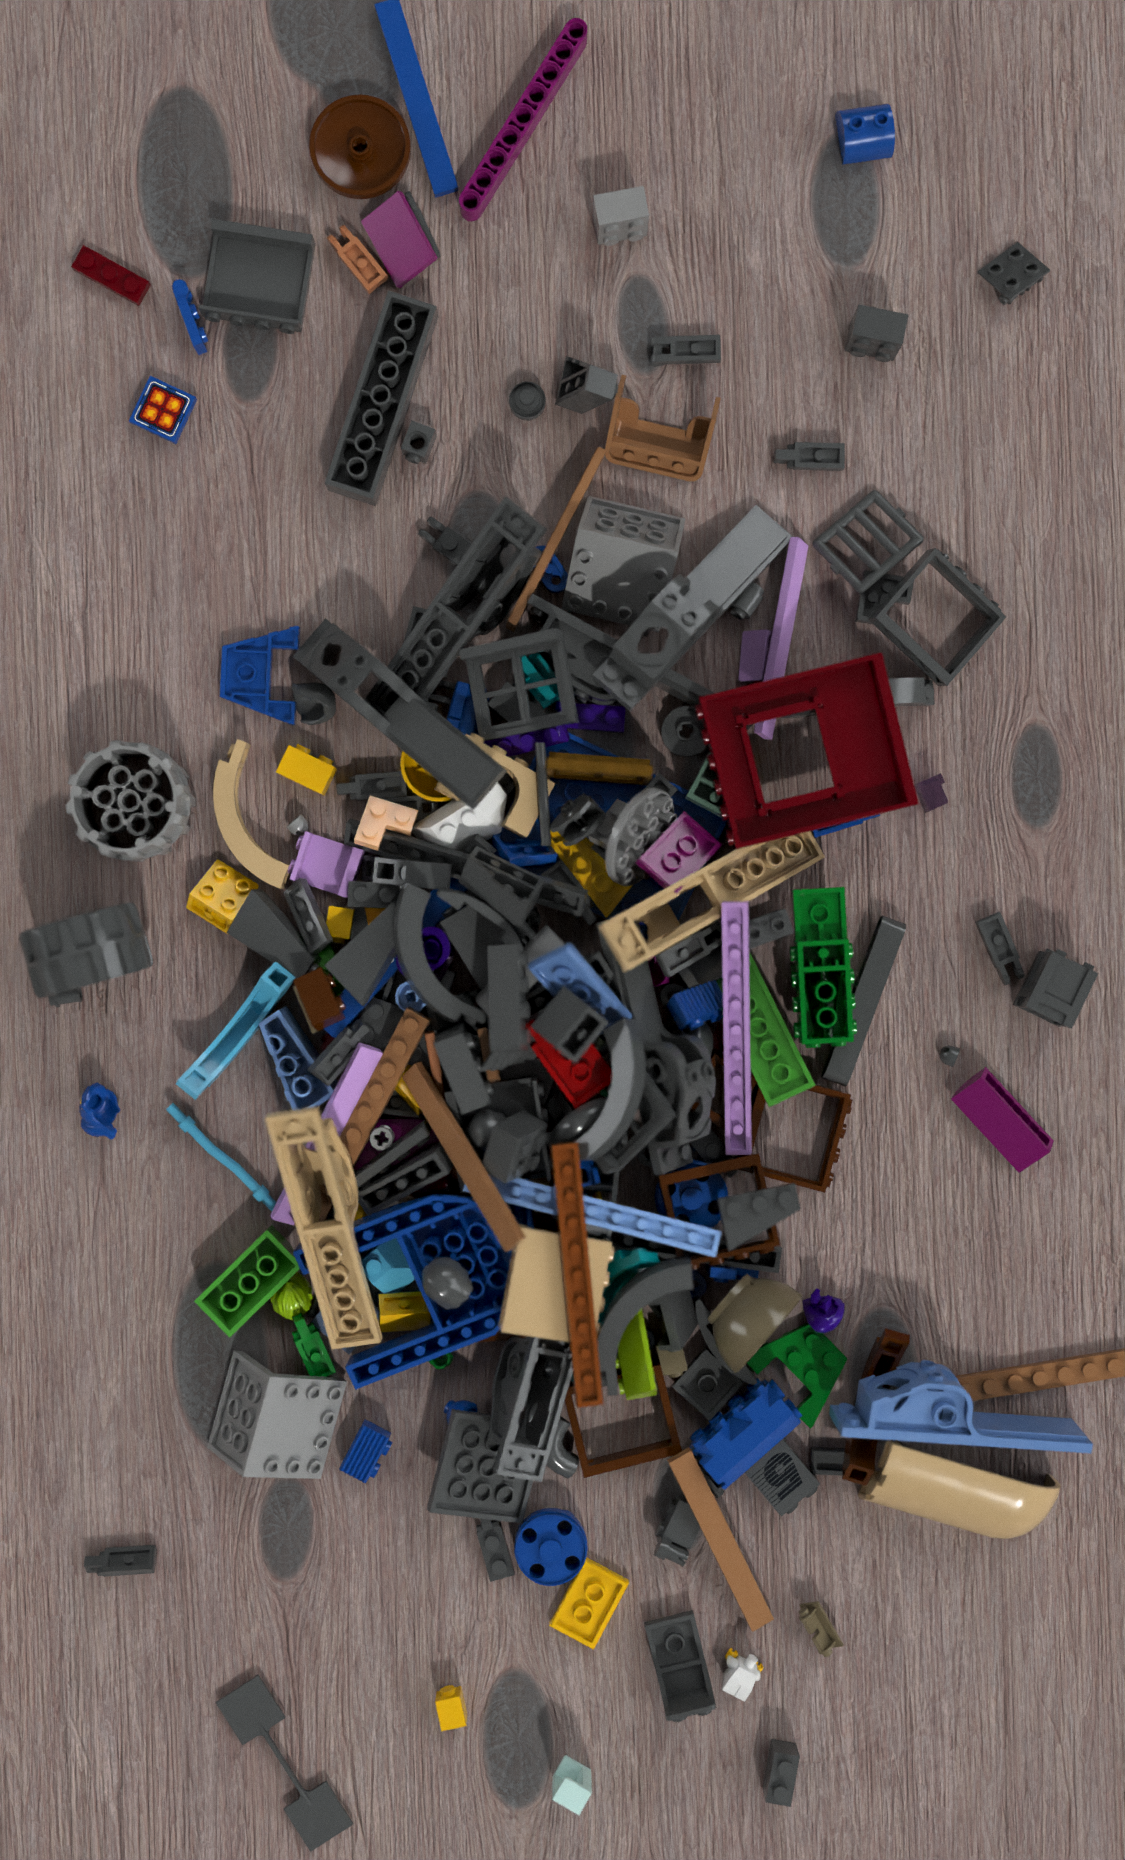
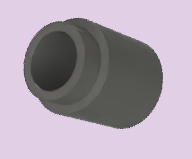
[730,582,764,620]

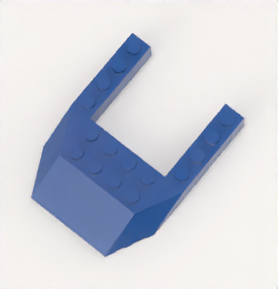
[293,1194,512,1390]

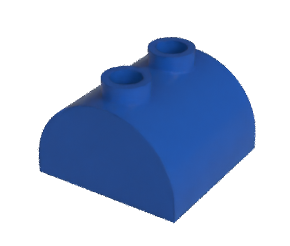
[835,104,895,164]

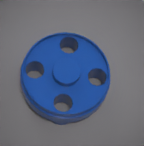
[654,1160,728,1228]
[514,1508,588,1586]

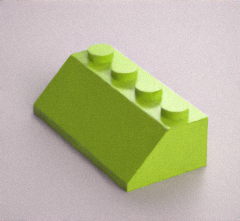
[616,1309,657,1400]

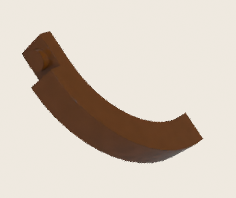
[842,1328,910,1486]

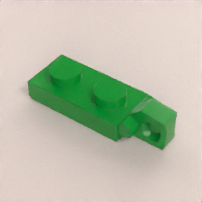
[292,1313,336,1377]

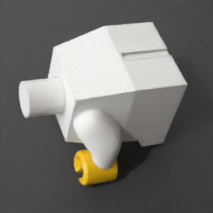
[722,1648,763,1702]

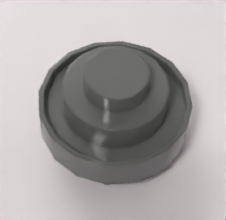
[509,381,546,421]

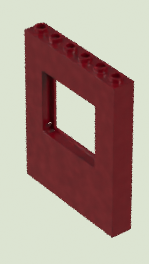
[695,652,919,850]

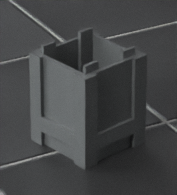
[1013,948,1099,1029]

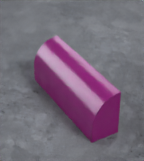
[951,1067,1054,1173]

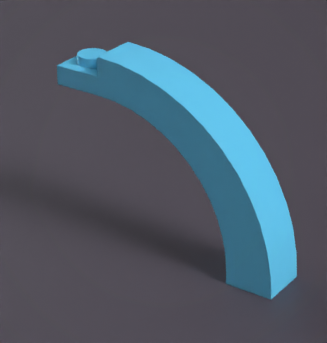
[176,961,295,1100]

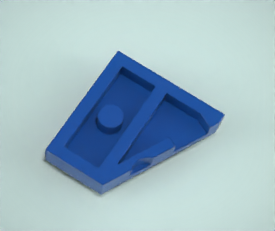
[491,834,557,867]

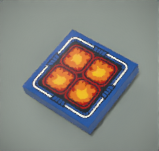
[129,376,197,444]

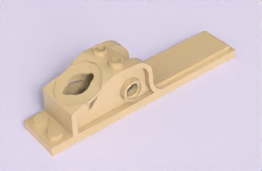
[598,831,825,972]
[265,1106,383,1349]

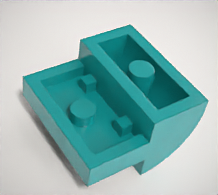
[521,652,560,709]

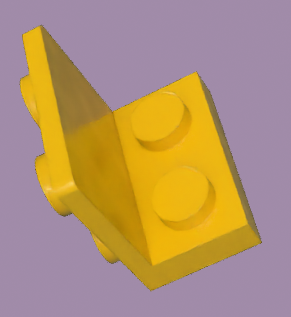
[186,859,259,934]

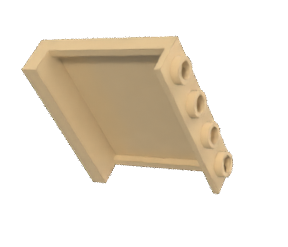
[498,1224,614,1342]

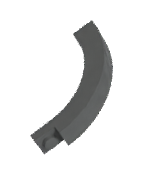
[782,677,935,718]
[393,883,487,1026]
[574,1018,646,1161]
[597,1255,693,1396]

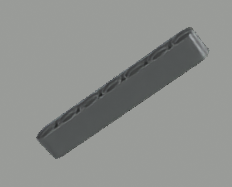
[821,915,906,1087]

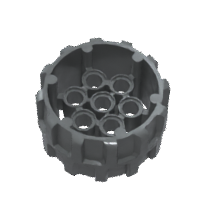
[19,902,153,998]

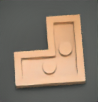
[354,796,418,851]

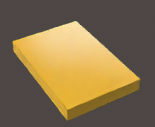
[549,1557,629,1650]

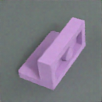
[738,629,772,682]

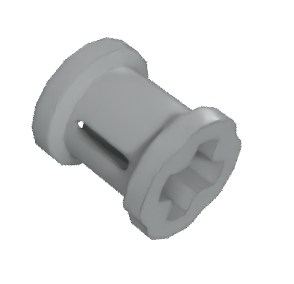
[370,1125,395,1150]

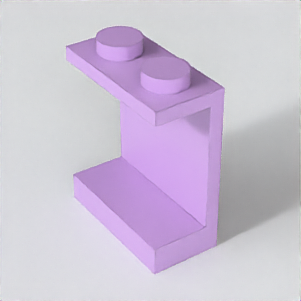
[288,831,366,898]

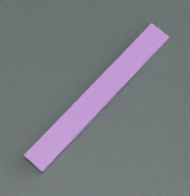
[754,537,808,740]
[270,1043,383,1225]

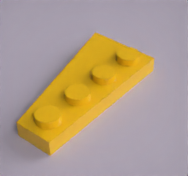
[550,830,637,918]

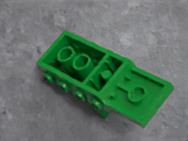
[789,887,857,1048]

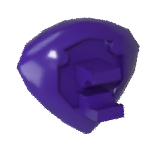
[802,1288,845,1333]

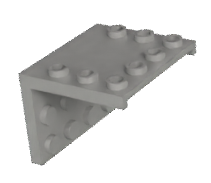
[561,496,686,632]
[207,1350,347,1479]

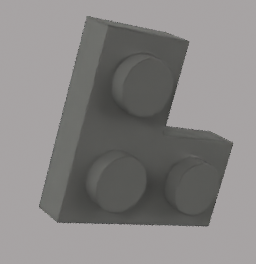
[855,570,914,624]

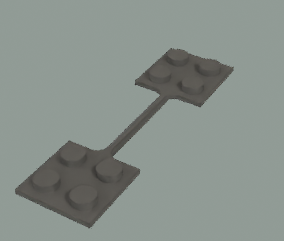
[216,1674,353,1852]

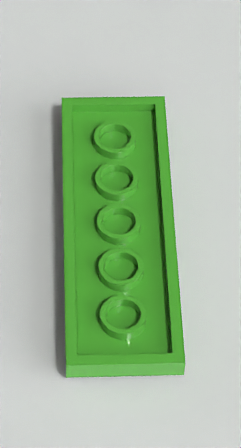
[716,951,815,1108]

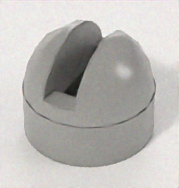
[286,814,308,836]

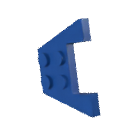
[220,626,300,725]

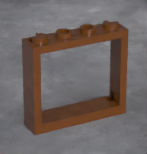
[737,1083,853,1193]
[657,1154,780,1270]
[565,1358,682,1478]

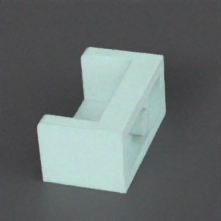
[552,1755,592,1815]

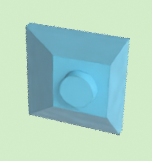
[361,1238,415,1294]

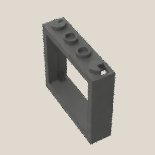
[868,548,1006,686]

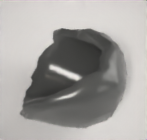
[292,682,336,725]
[463,1109,506,1160]
[422,1257,473,1309]

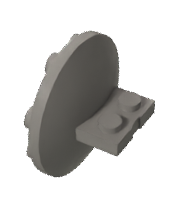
[588,787,677,886]

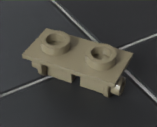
[799,1601,843,1657]

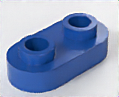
[533,545,568,593]

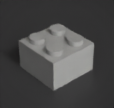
[592,186,649,246]

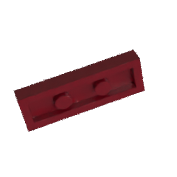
[71,245,151,306]

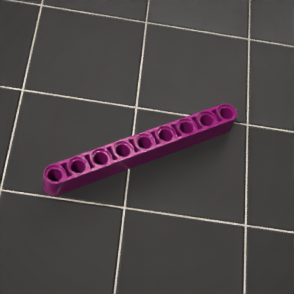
[459,18,588,222]

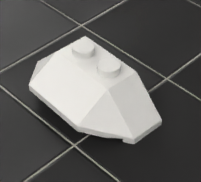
[412,782,507,852]

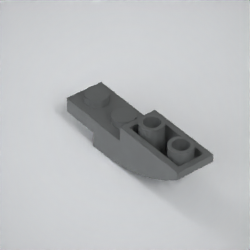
[361,855,452,889]

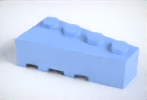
[259,1006,338,1110]

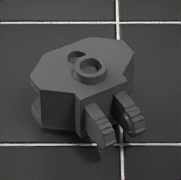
[550,793,606,846]

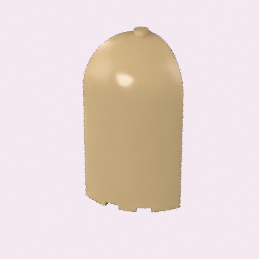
[858,1440,1061,1539]

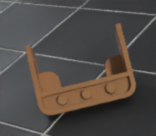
[605,375,721,481]

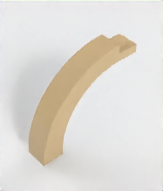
[213,739,290,890]

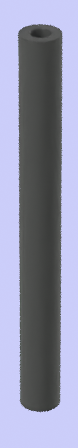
[535,743,551,846]

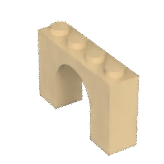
[434,733,555,838]

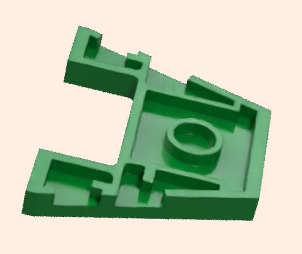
[747,1322,847,1429]

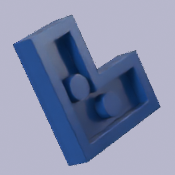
[706,1264,759,1283]

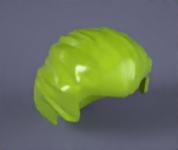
[270,1272,313,1320]

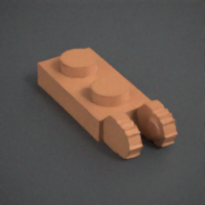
[327,224,388,294]

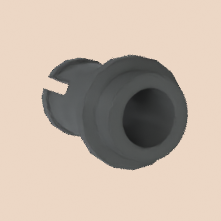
[48,988,83,1007]

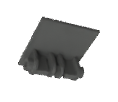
[977,242,1050,305]

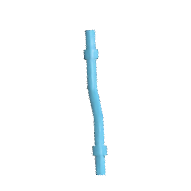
[166,1103,276,1212]

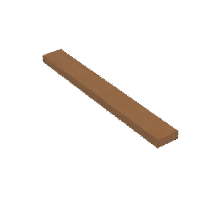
[506,447,606,632]
[402,1062,526,1252]
[667,1447,774,1632]

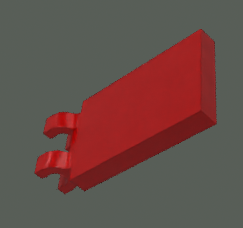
[527,1019,612,1109]

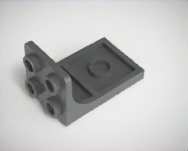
[644,1610,716,1722]

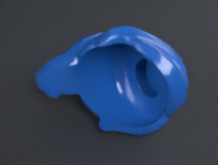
[79,1082,120,1140]

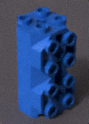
[689,1378,803,1490]

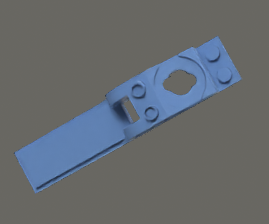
[829,1360,1093,1453]

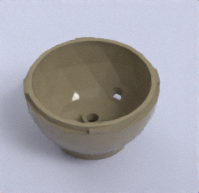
[707,1274,802,1373]

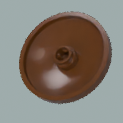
[309,94,411,199]

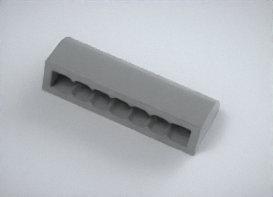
[475,925,566,1016]

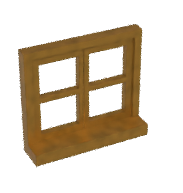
[547,752,653,786]

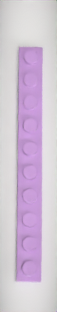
[722,901,752,1155]

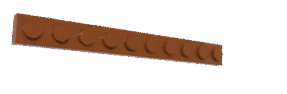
[550,1142,603,1408]

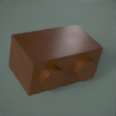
[293,967,346,1031]

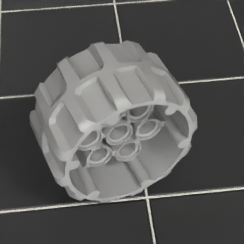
[65,739,196,862]

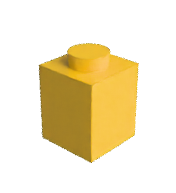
[326,906,355,944]
[435,1685,468,1732]

